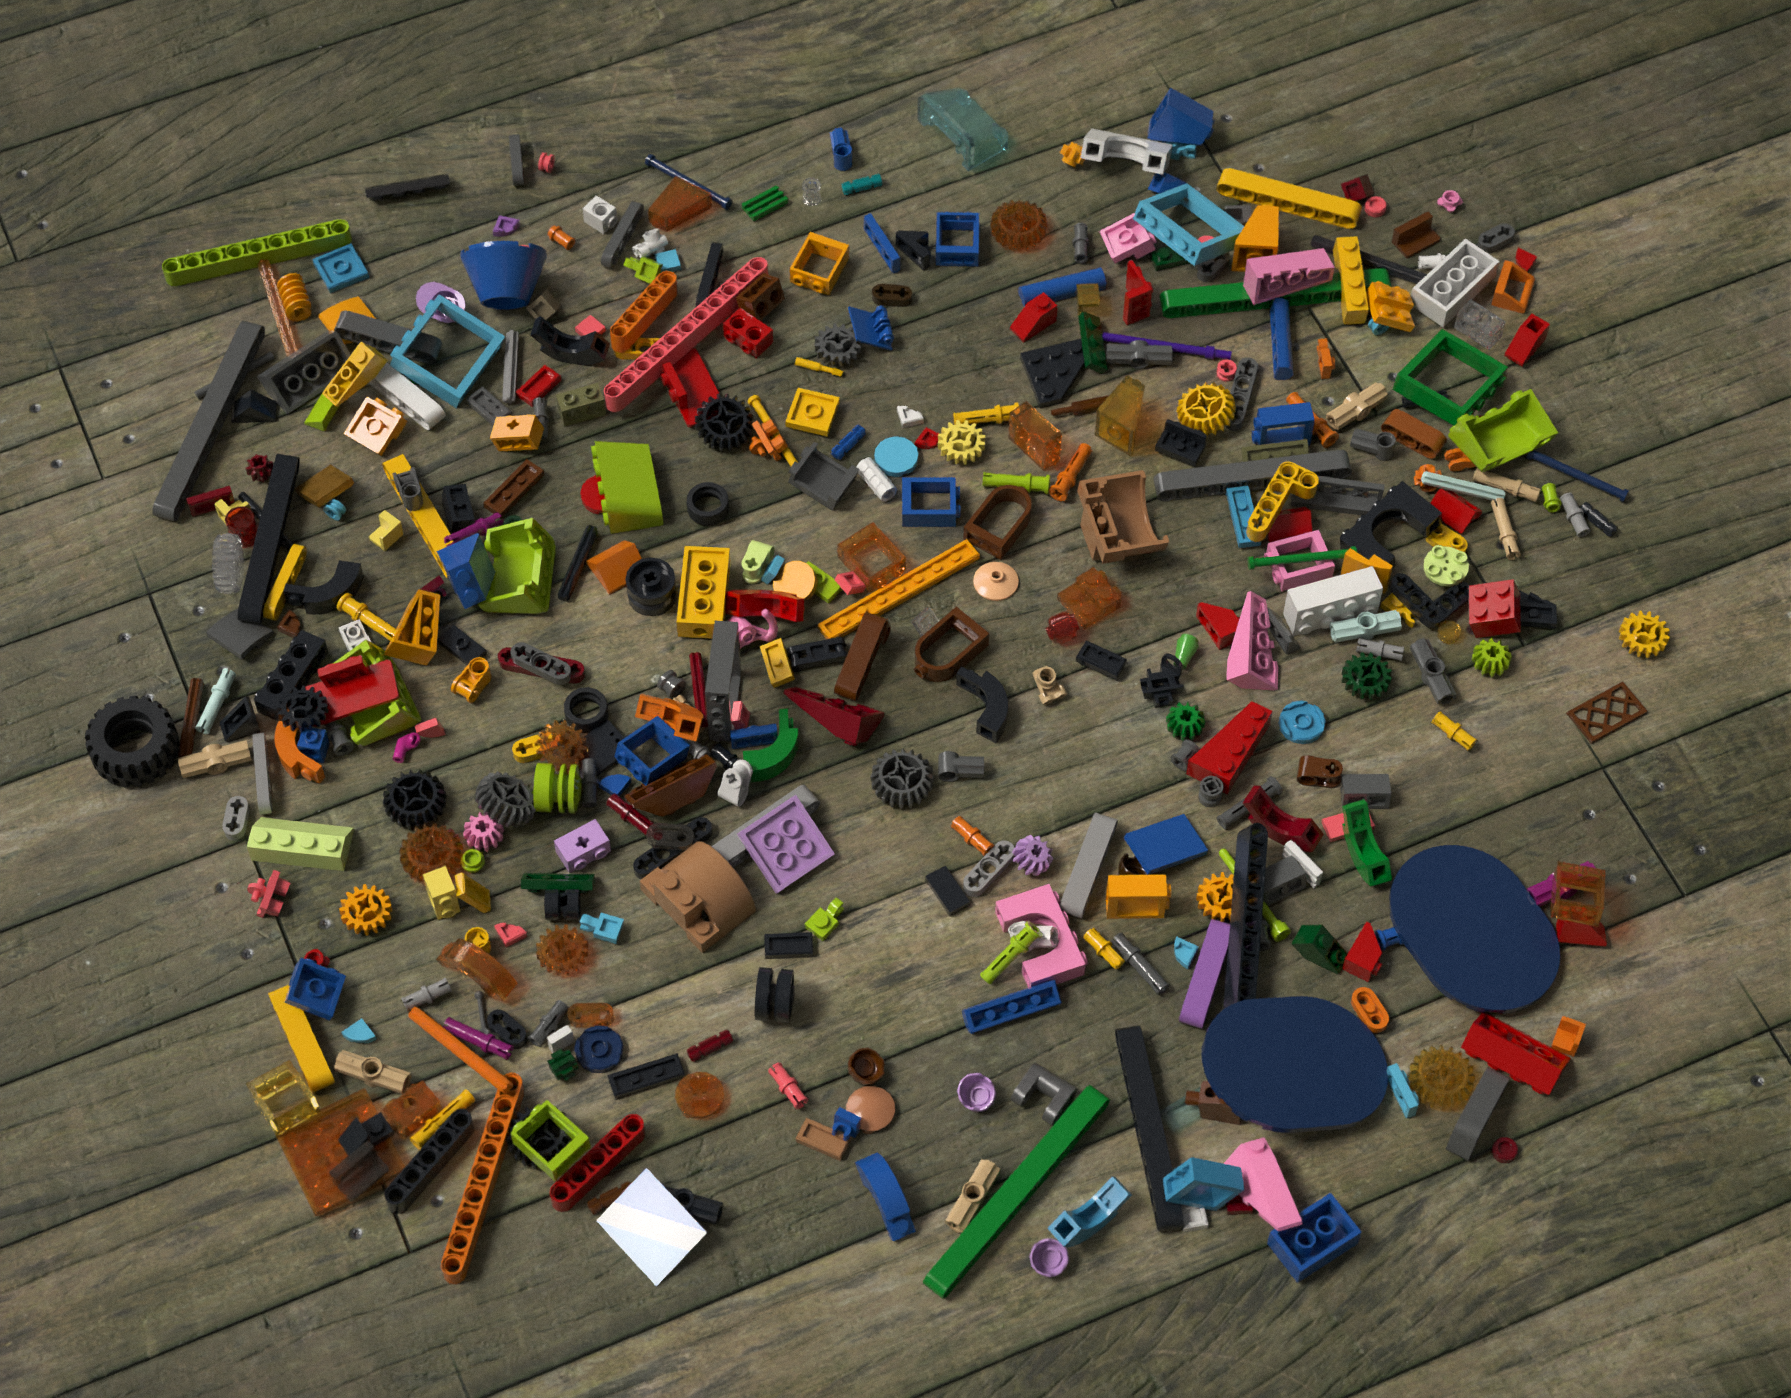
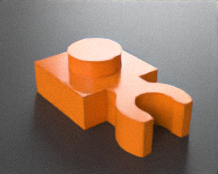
[1316,338,1335,379]

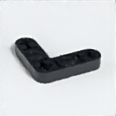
[1389,573,1470,628]

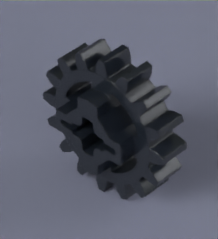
[277,686,329,732]

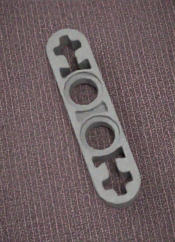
[253,733,273,815]

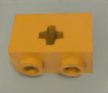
[490,414,544,451]

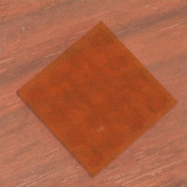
[274,1088,405,1217]

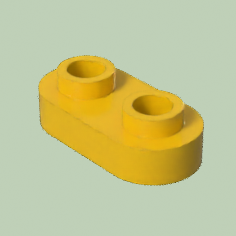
[1425,524,1468,553]

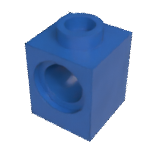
[297,728,330,764]

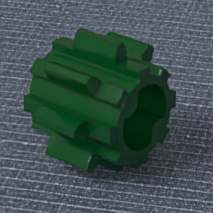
[547,1049,579,1081]

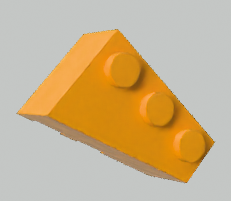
[384,589,440,666]

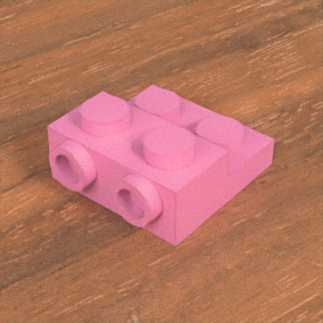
[1100,213,1157,264]

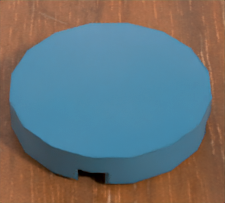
[1278,701,1325,744]

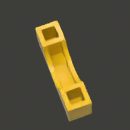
[1333,236,1369,324]

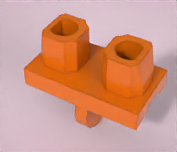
[749,419,788,462]

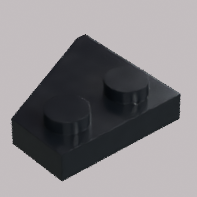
[1517,586,1557,629]

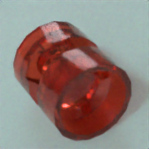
[225,506,258,548]

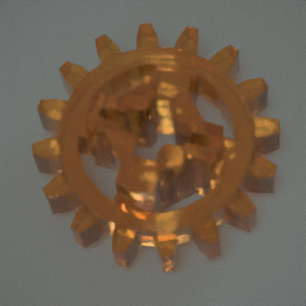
[535,720,587,771]
[536,924,589,976]

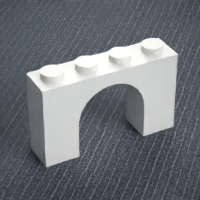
[1081,129,1173,174]

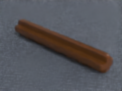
[178,678,204,758]

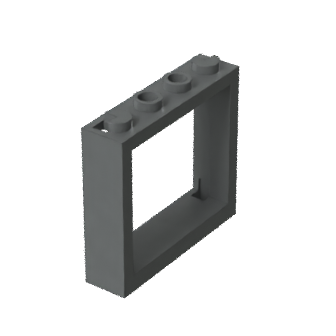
[705,620,742,743]

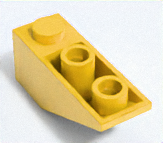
[322,342,388,407]

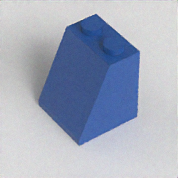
[1147,87,1215,145]
[437,533,495,609]

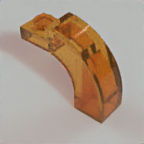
[436,938,518,1001]

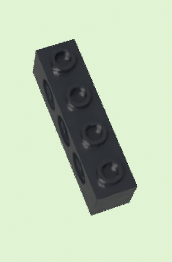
[254,630,328,721]

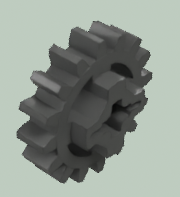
[814,323,861,367]

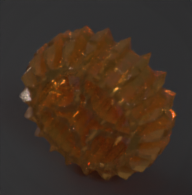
[990,198,1048,251]
[399,822,464,883]

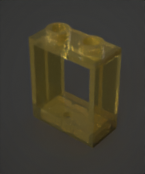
[246,1060,321,1136]

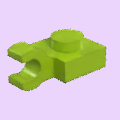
[624,257,663,284]
[805,897,844,941]

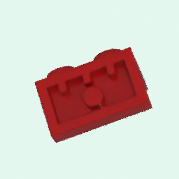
[1123,260,1153,325]

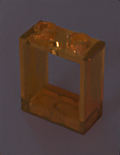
[1008,401,1062,471]
[837,522,906,593]
[1550,861,1606,927]

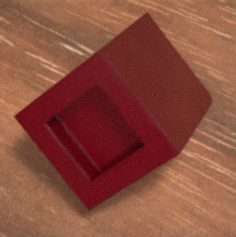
[1341,174,1374,201]

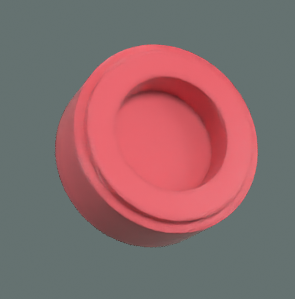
[1365,196,1386,217]

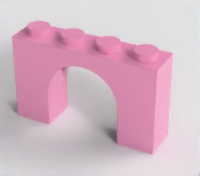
[995,884,1088,988]

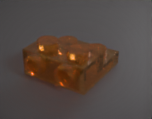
[1057,567,1122,630]

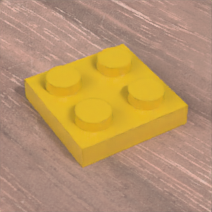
[785,388,840,437]

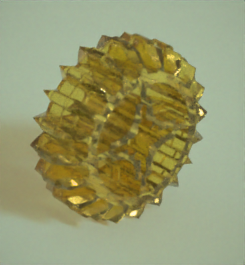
[1408,1044,1475,1110]

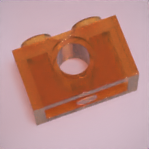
[382,1080,442,1140]

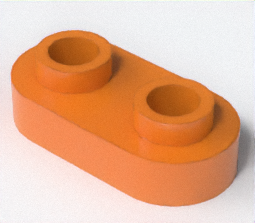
[1351,987,1389,1033]

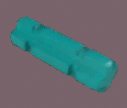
[841,174,882,195]

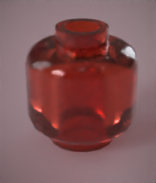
[1045,611,1081,644]

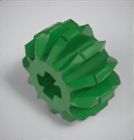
[1166,701,1206,742]

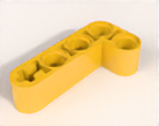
[1246,462,1319,542]

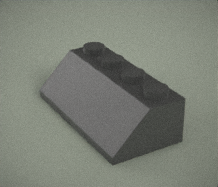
[257,330,351,414]

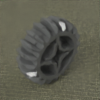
[871,748,934,809]
[475,771,536,828]

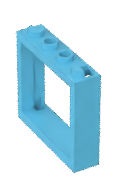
[1133,183,1244,266]
[390,294,505,408]

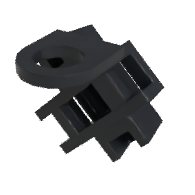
[1140,653,1183,708]

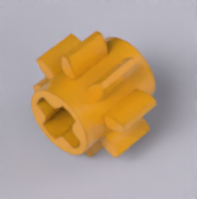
[1060,141,1085,167]

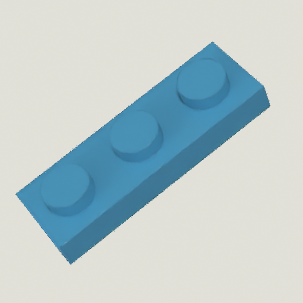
[1226,486,1261,548]

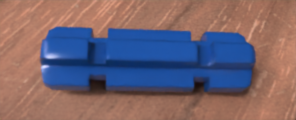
[831,425,866,460]

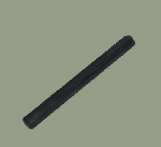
[1311,235,1427,284]

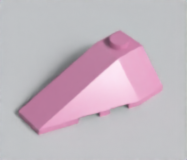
[1227,591,1278,691]

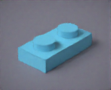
[1386,1063,1419,1119]

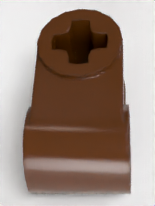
[1296,755,1343,788]

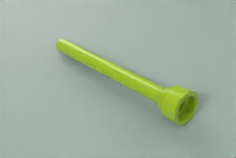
[1219,848,1291,942]

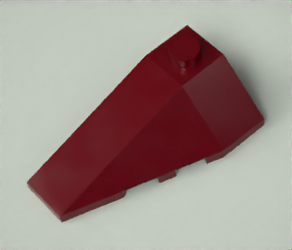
[783,687,885,746]

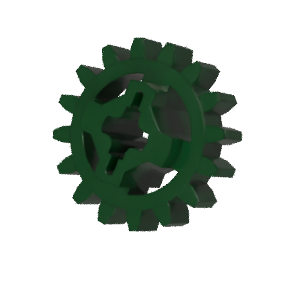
[1341,652,1392,700]

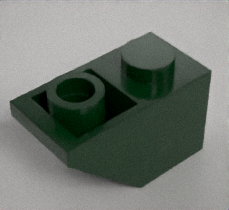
[1291,925,1348,974]

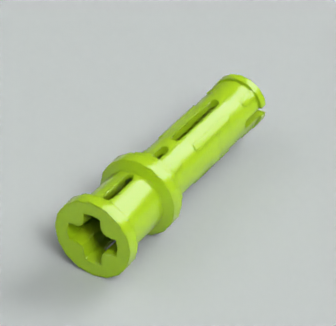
[982,472,1050,494]
[980,921,1043,984]

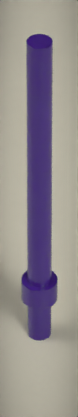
[1103,332,1232,360]

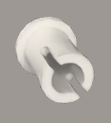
[1418,253,1445,270]

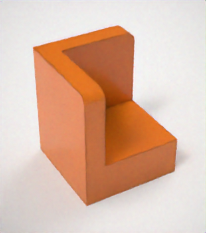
[1551,1016,1586,1057]

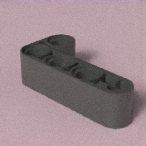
[1446,1067,1510,1161]

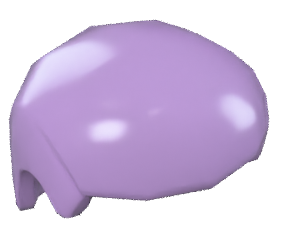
[957,1073,997,1112]
[1030,1238,1069,1277]

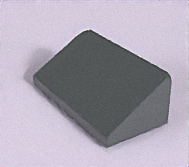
[1267,607,1301,655]

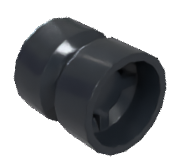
[544,889,581,920]

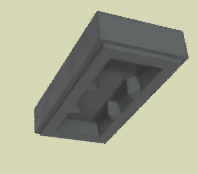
[466,387,512,426]

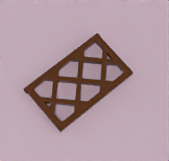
[1566,681,1647,744]

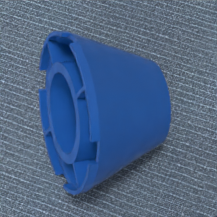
[460,241,547,310]

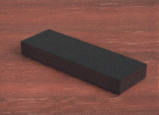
[607,1053,685,1100]

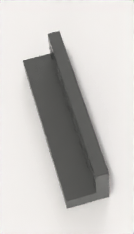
[1291,476,1384,515]

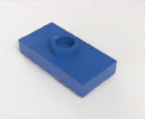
[730,724,778,749]

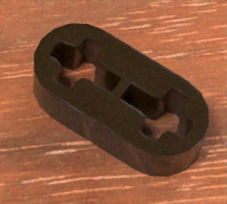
[872,284,912,307]

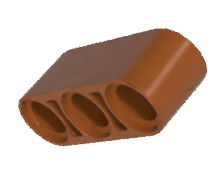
[1381,409,1447,459]

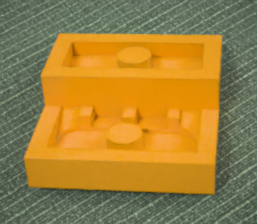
[319,296,376,344]
[1341,548,1393,594]

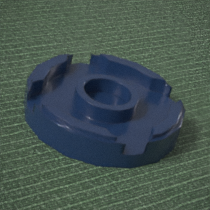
[574,1025,624,1073]

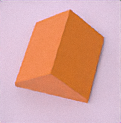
[586,540,642,595]

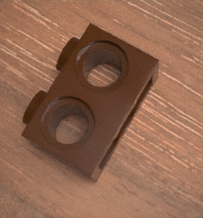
[736,273,785,321]

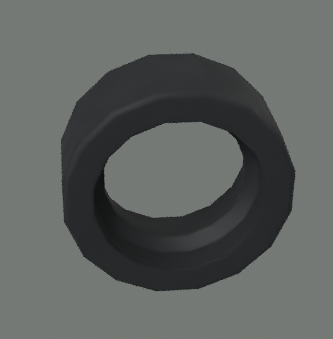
[687,482,729,526]
[564,687,609,733]

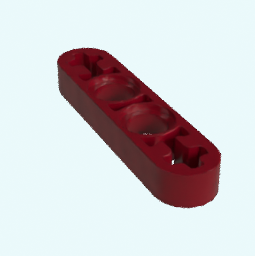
[497,647,585,684]

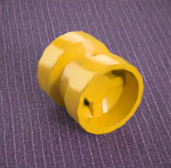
[465,927,491,959]

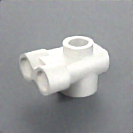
[632,229,668,258]

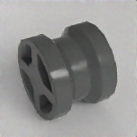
[657,670,686,699]

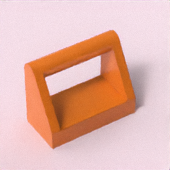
[1491,260,1535,313]

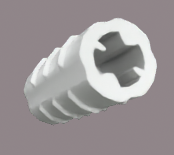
[857,457,897,502]

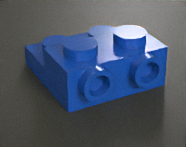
[284,958,346,1021]

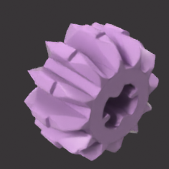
[1012,835,1054,877]

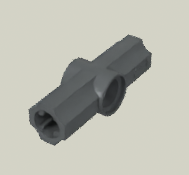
[1106,340,1172,369]
[1410,638,1456,706]

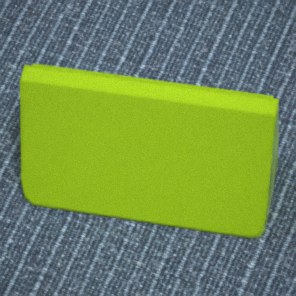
[304,394,340,431]

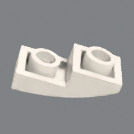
[338,619,371,651]

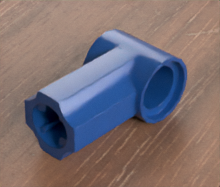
[830,128,852,171]

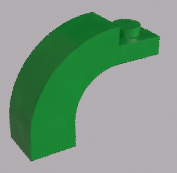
[743,708,799,782]
[1342,799,1392,887]

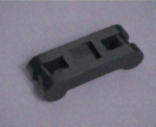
[787,637,848,672]

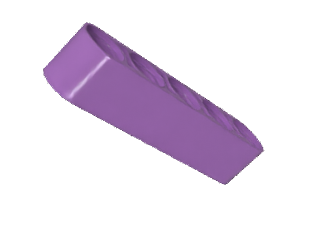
[1179,919,1230,1029]

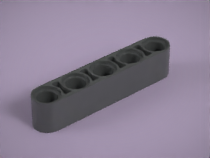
[334,310,442,364]

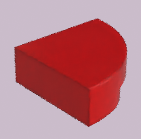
[1515,247,1537,272]
[915,427,939,449]

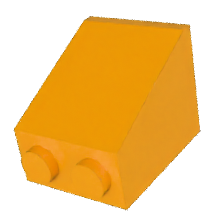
[1232,205,1279,272]

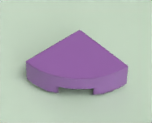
[493,215,520,237]

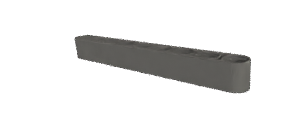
[1153,450,1352,501]

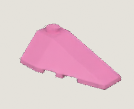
[1224,1137,1302,1231]

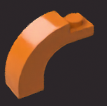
[635,693,703,741]
[274,709,325,784]

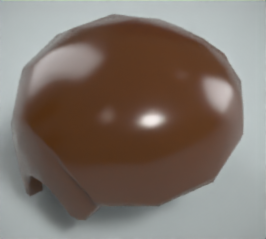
[848,1047,885,1085]

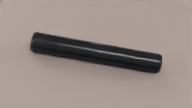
[558,525,598,602]

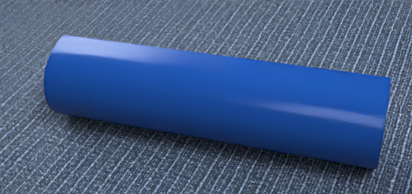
[1018,267,1106,307]
[1270,298,1293,380]
[962,980,1062,1034]

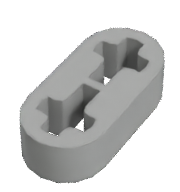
[223,796,250,841]

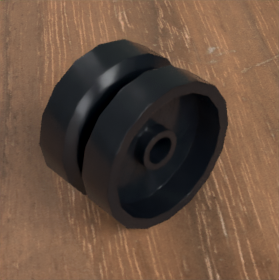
[625,557,677,617]
[754,967,795,1023]

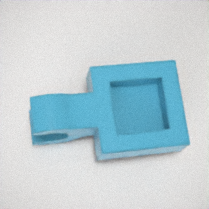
[1162,141,1197,160]
[580,913,624,944]

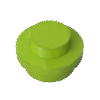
[461,849,485,872]

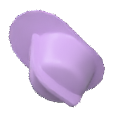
[416,282,465,323]

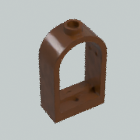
[963,485,1032,560]
[914,606,989,682]

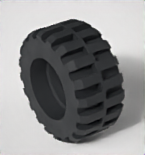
[85,696,180,787]

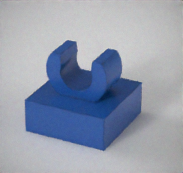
[832,1107,861,1141]

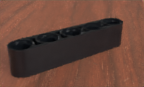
[384,1109,474,1214]

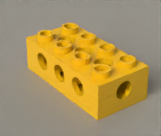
[676,546,731,638]

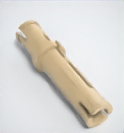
[1473,468,1541,502]
[1491,498,1521,560]

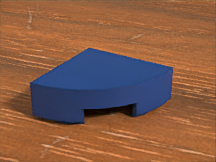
[599,774,632,797]

